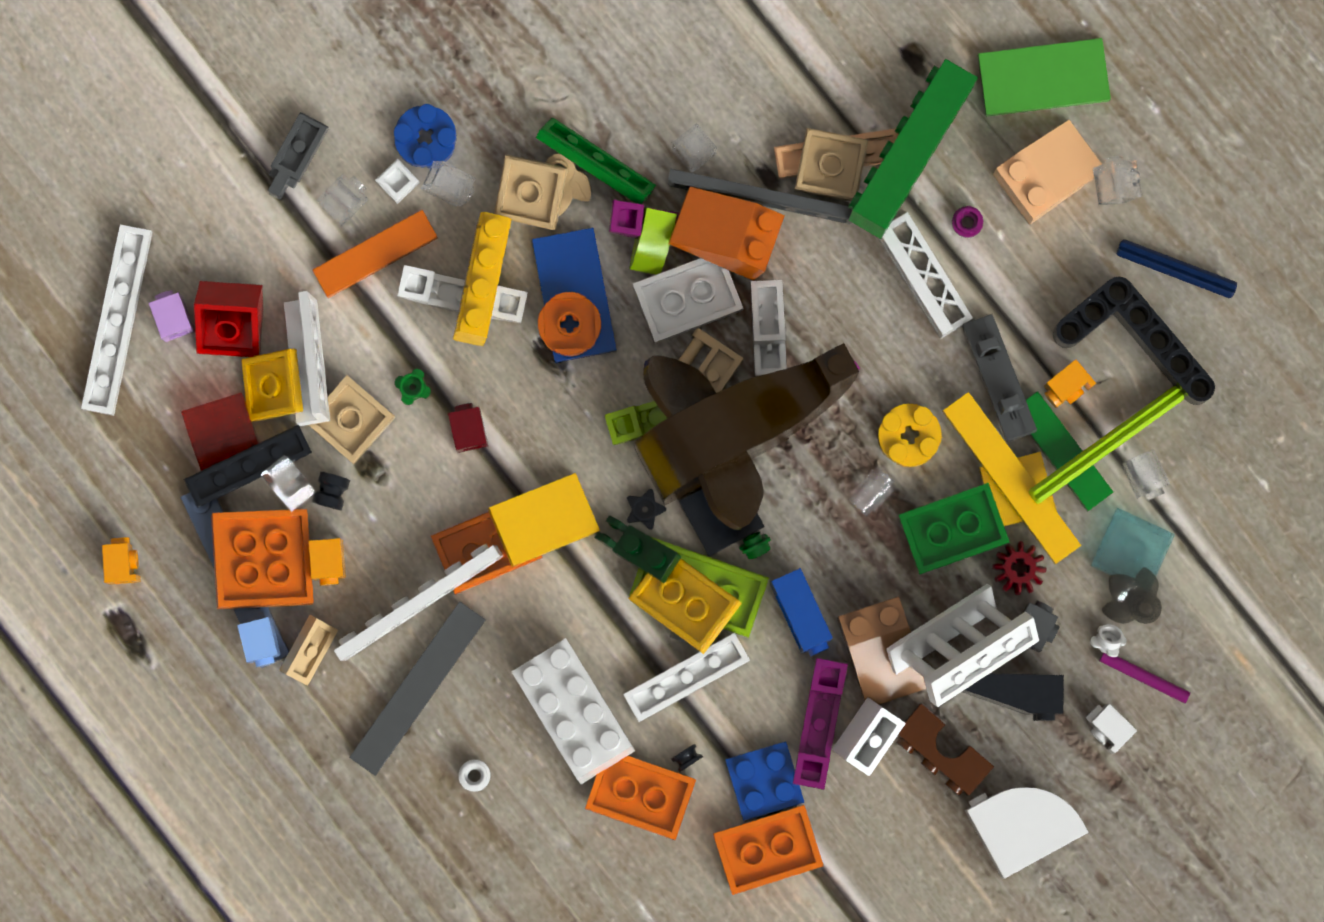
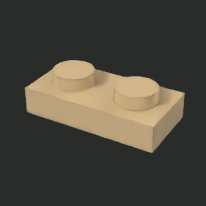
[279,615,338,686]

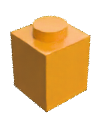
[308,538,346,586]

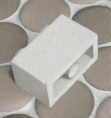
[832,697,906,776]

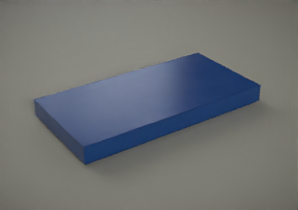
[532,228,617,363]

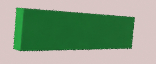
[535,118,656,204]
[1026,391,1114,512]

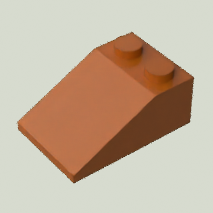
[668,187,785,281]

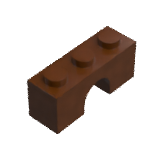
[896,704,994,796]

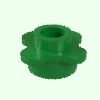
[395,369,431,405]
[739,532,771,559]

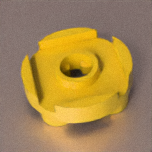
[878,404,942,467]

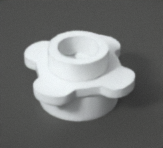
[1090,624,1127,657]

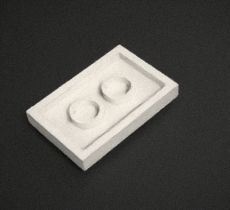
[633,258,743,344]

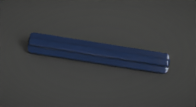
[1117,239,1237,298]

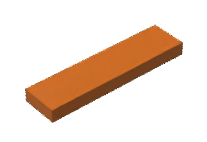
[312,210,438,298]

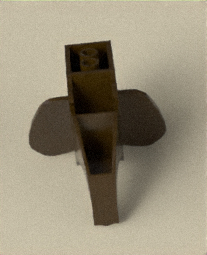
[634,343,859,530]

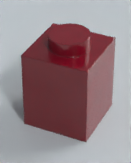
[448,403,489,453]

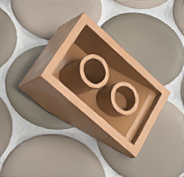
[837,596,926,704]

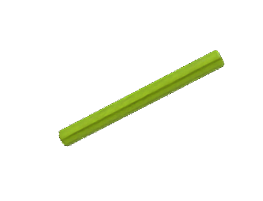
[1029,386,1185,504]

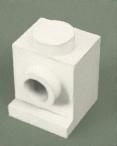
[1085,704,1137,754]

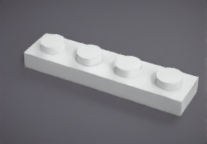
[623,633,750,722]

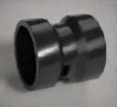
[312,472,350,511]

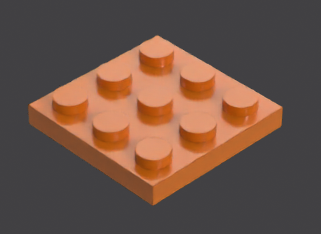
[211,509,314,609]

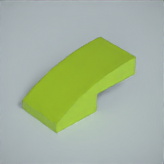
[629,208,677,275]
[605,401,667,445]

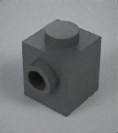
[1023,601,1060,652]

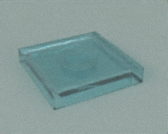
[1090,508,1175,592]

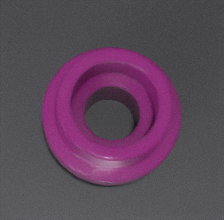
[952,206,984,238]

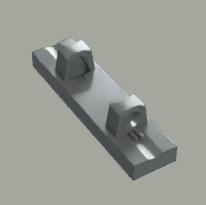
[963,314,1037,442]

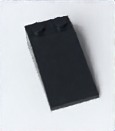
[962,674,1064,721]

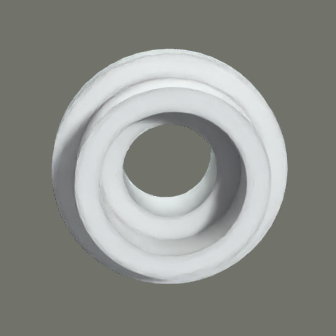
[459,760,491,792]

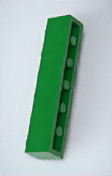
[848,58,978,239]

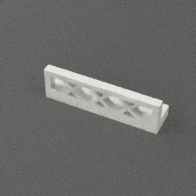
[878,212,973,339]
[284,291,330,426]

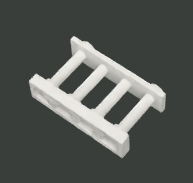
[886,584,1039,707]

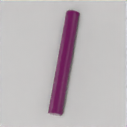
[1099,653,1191,704]

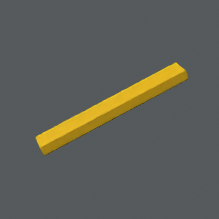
[942,392,1082,564]

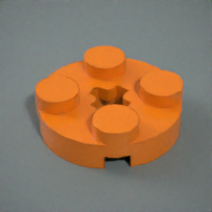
[538,292,601,356]

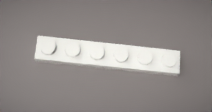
[81,224,153,416]
[334,544,504,661]

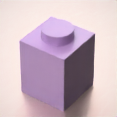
[149,290,195,342]

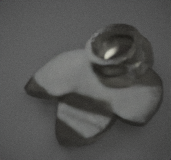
[1102,567,1162,624]

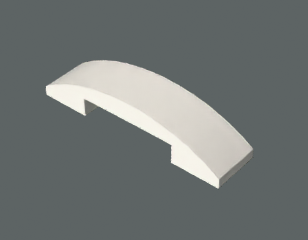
[397,265,528,323]

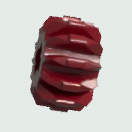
[992,541,1047,596]

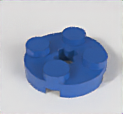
[394,104,457,168]

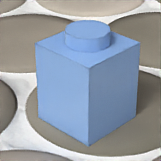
[237,617,281,668]

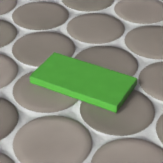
[977,38,1111,117]

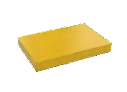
[488,473,600,567]
[628,559,742,654]

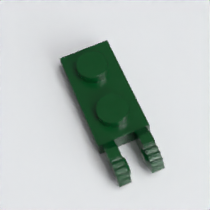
[594,515,681,583]

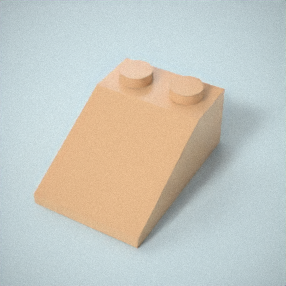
[993,120,1106,225]

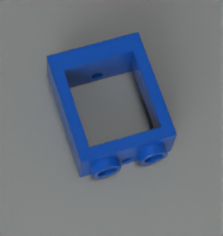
[770,568,833,657]

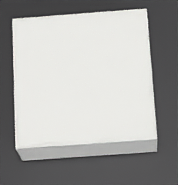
[375,159,420,204]

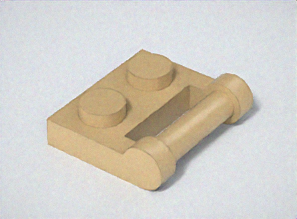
[679,328,744,393]

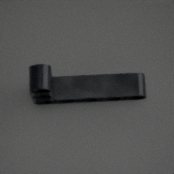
[1053,276,1215,405]

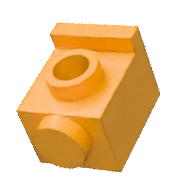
[1044,359,1096,408]
[102,537,141,585]

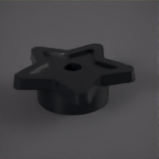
[627,489,666,530]

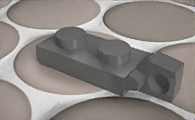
[268,112,329,200]

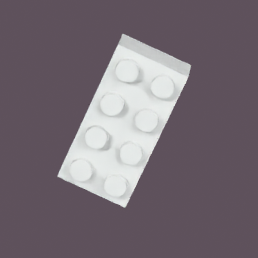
[512,638,635,784]

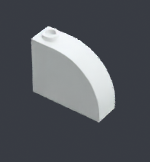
[965,787,1089,879]

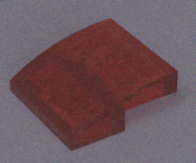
[181,392,259,471]

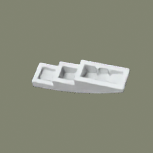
[751,280,787,377]

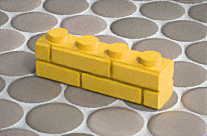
[453,212,512,346]

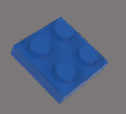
[725,741,805,821]

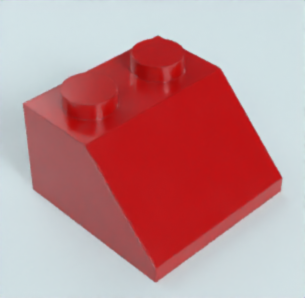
[194,281,263,357]

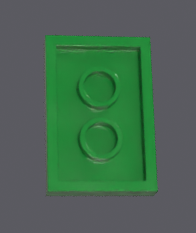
[899,483,1010,575]

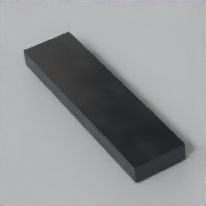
[183,425,312,508]

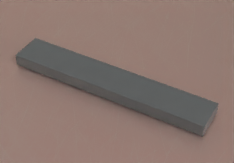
[668,169,852,224]
[349,602,486,776]

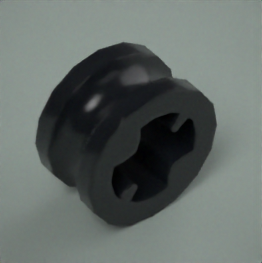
[671,744,703,772]

